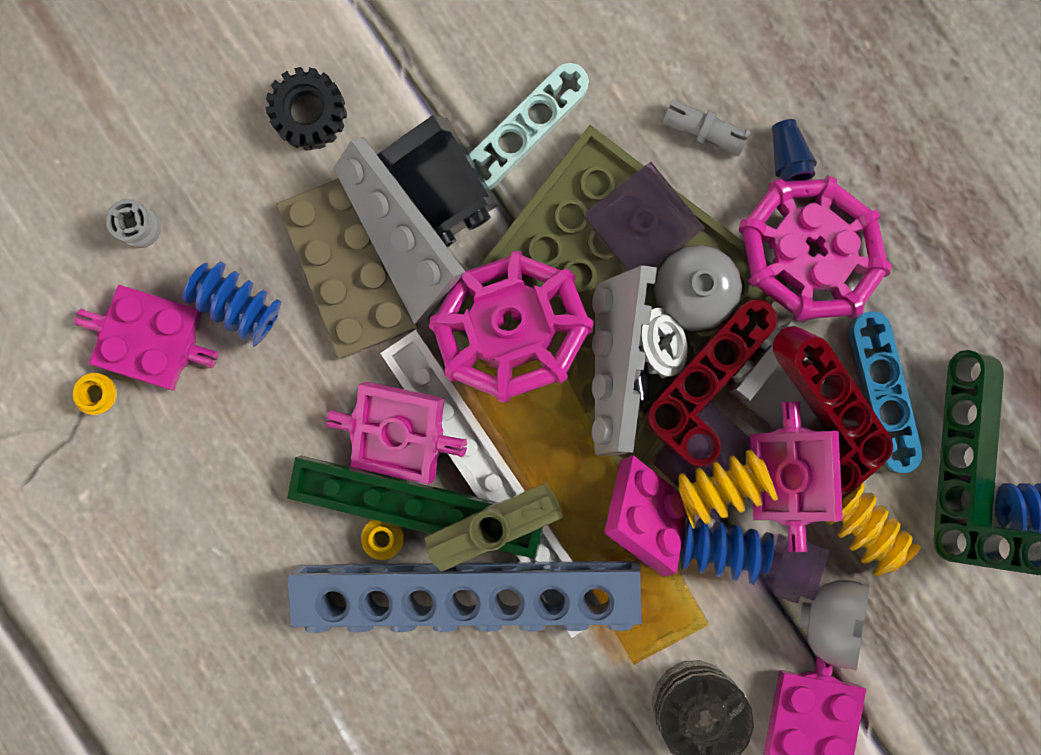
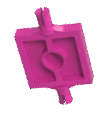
[75,284,218,391]
[326,382,467,485]
[750,401,843,552]
[763,656,866,755]

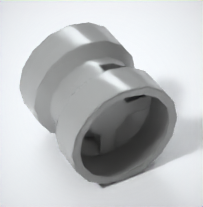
[106,199,161,248]

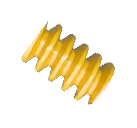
[678,450,778,529]
[826,483,921,577]

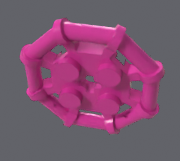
[739,175,892,323]
[429,251,593,402]

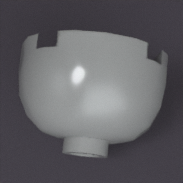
[653,245,742,332]
[799,580,870,670]

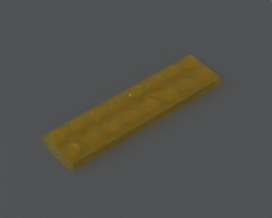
[471,349,709,665]

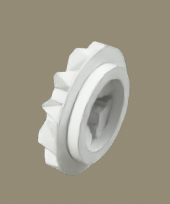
[639,308,688,378]

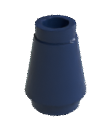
[771,119,817,181]

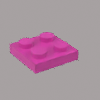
[604,455,687,577]

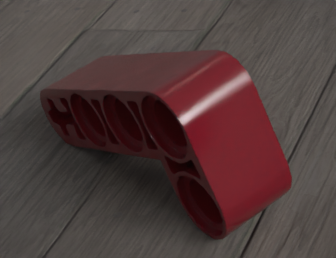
[644,299,777,467]
[773,326,893,496]

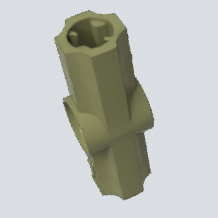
[425,482,562,572]

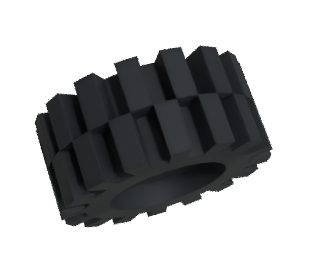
[266,67,347,150]

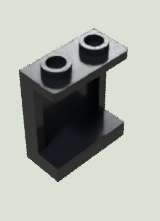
[377,115,499,248]

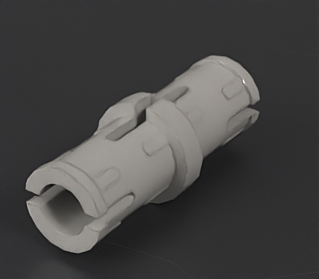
[662,99,750,157]

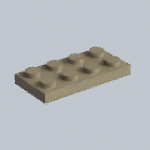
[277,178,418,360]

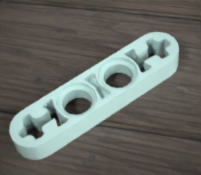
[469,63,589,190]

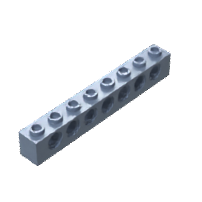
[288,561,642,633]

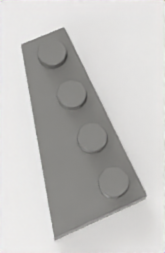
[334,137,465,324]
[592,265,657,456]

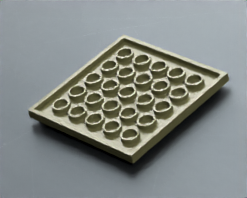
[453,125,788,467]

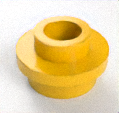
[73,373,117,415]
[361,520,404,560]

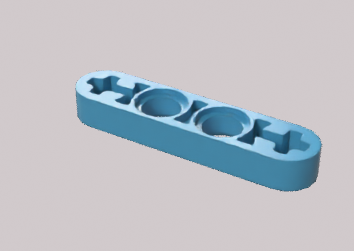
[848,311,922,473]

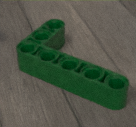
[933,350,1041,575]

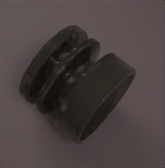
[651,660,754,755]

